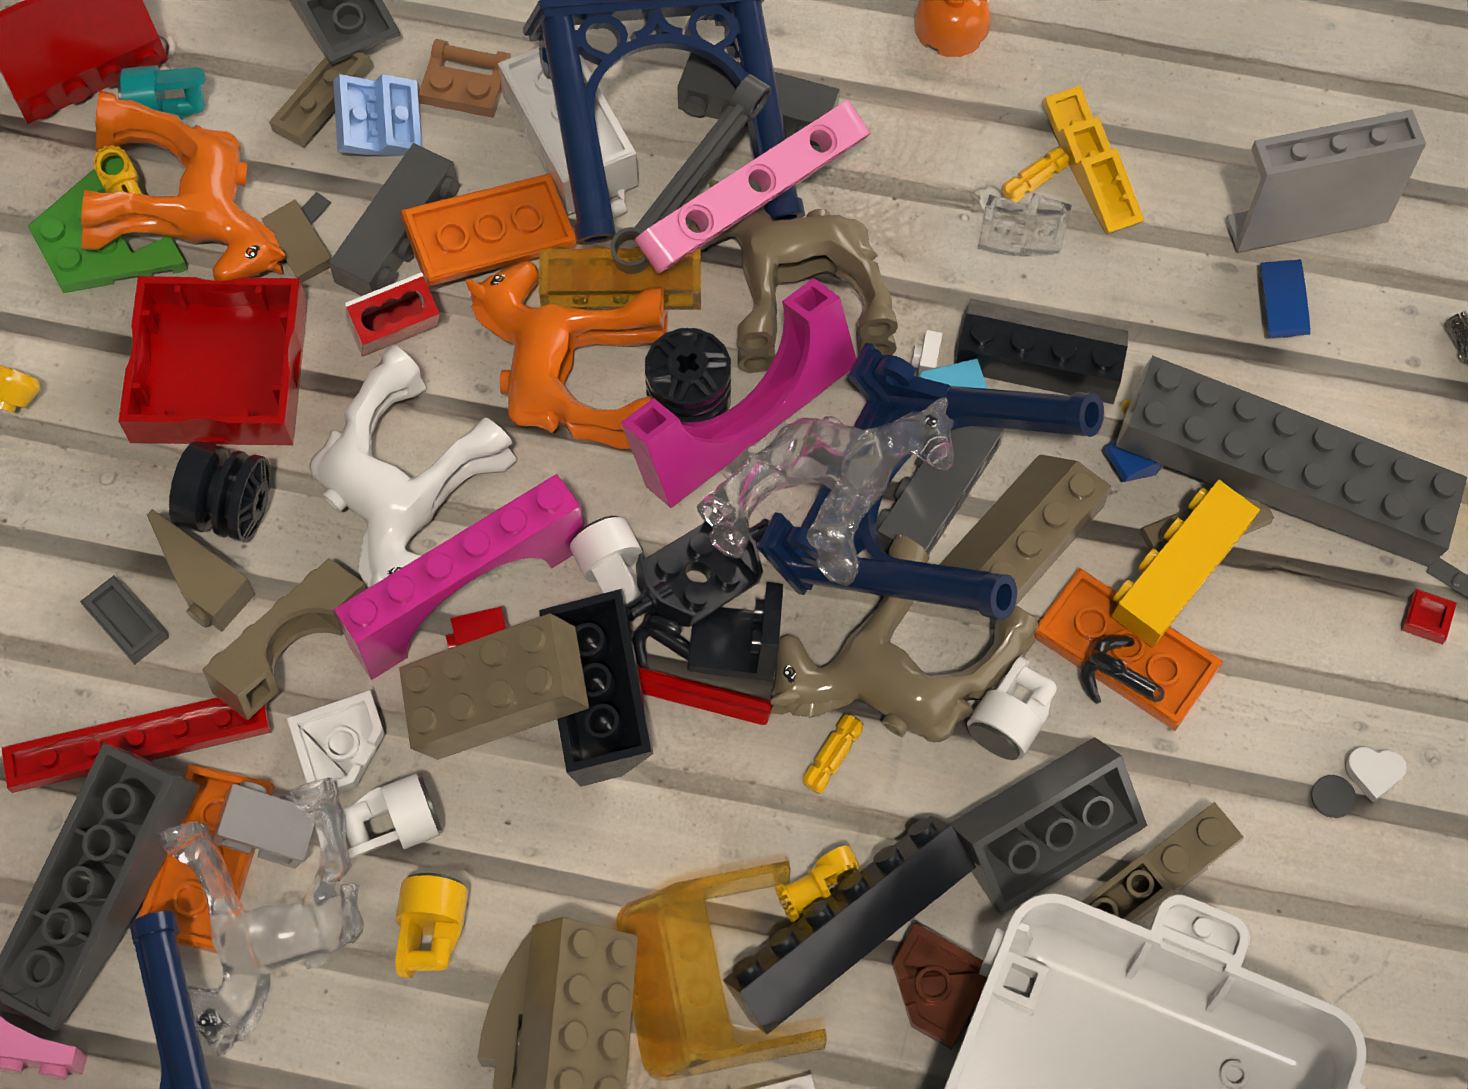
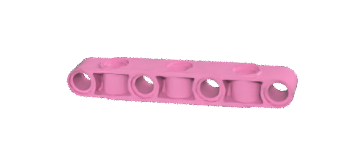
[634,100,871,274]

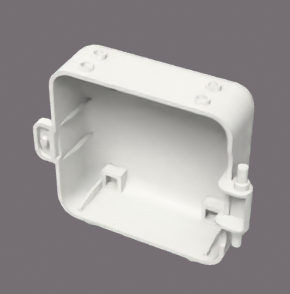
[944,894,1367,1089]

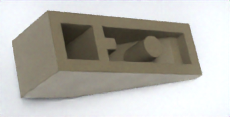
[147,509,256,632]

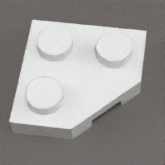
[287,690,385,802]

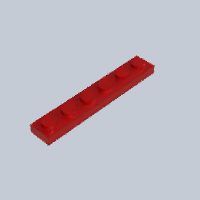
[2,697,271,793]

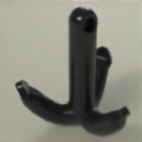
[632,611,690,669]
[1080,635,1165,704]

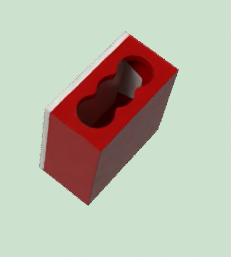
[345,272,440,357]

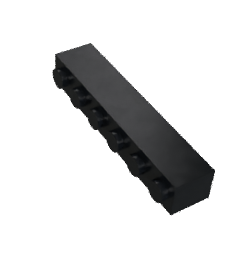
[723,816,976,1034]

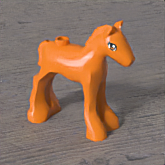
[81,91,286,281]
[465,260,668,449]

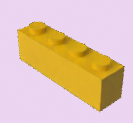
[1111,480,1260,648]

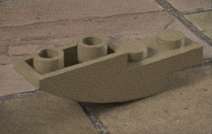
[1081,802,1244,923]
[477,931,532,1089]

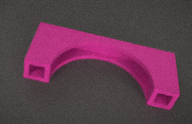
[621,278,856,508]
[334,474,583,680]

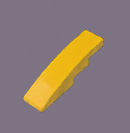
[1042,85,1144,234]

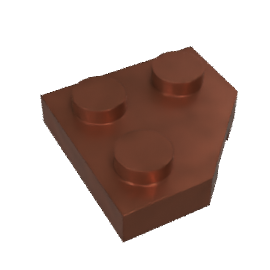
[893,923,987,1050]

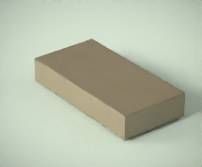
[261,199,332,283]

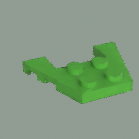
[28,156,188,293]

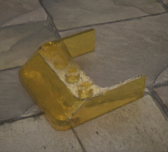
[616,860,827,1081]

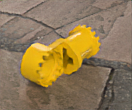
[93,145,143,195]
[775,845,862,923]

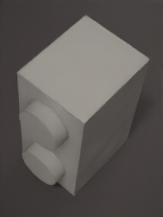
[210,782,319,869]

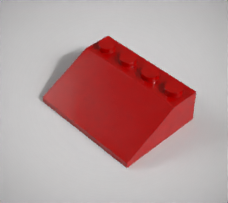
[0,0,168,124]

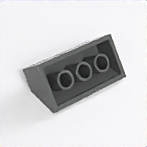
[949,737,1148,915]

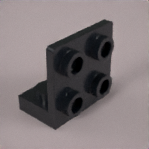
[687,582,783,681]

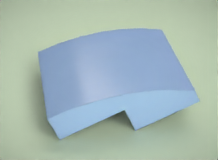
[333,74,422,156]

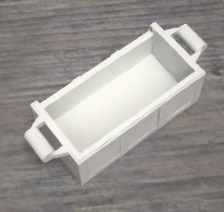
[498,47,638,218]

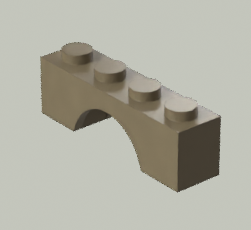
[202,558,366,720]

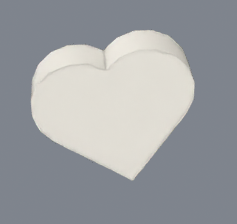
[1345,747,1407,803]

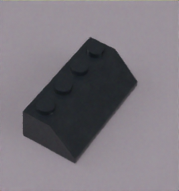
[956,299,1128,404]
[539,589,654,787]

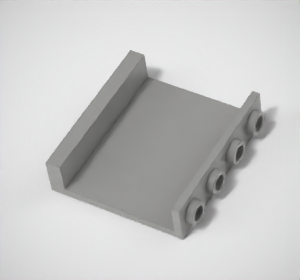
[1226,110,1426,252]

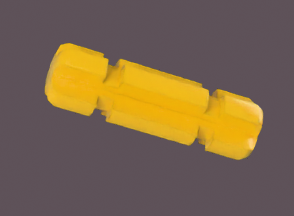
[1001,147,1070,203]
[803,714,863,794]

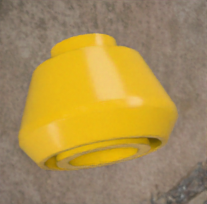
[0,365,41,413]

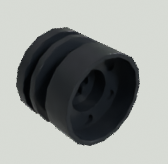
[645,328,731,423]
[169,440,271,543]

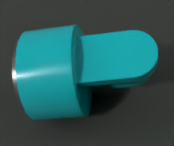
[117,65,206,119]

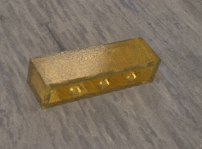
[539,246,701,310]

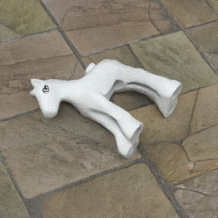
[309,345,517,588]

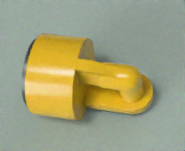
[395,873,468,978]

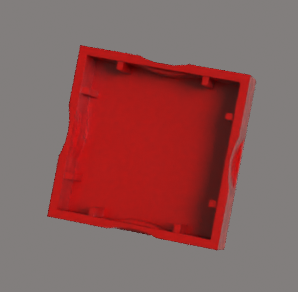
[118,276,308,446]

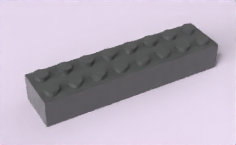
[1116,355,1467,567]

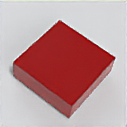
[1401,589,1457,645]

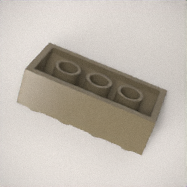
[939,454,1111,605]

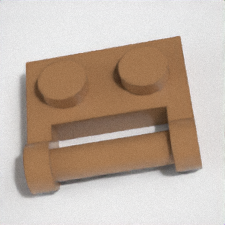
[418,39,511,118]

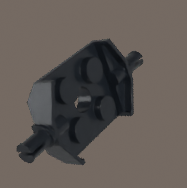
[626,512,769,627]

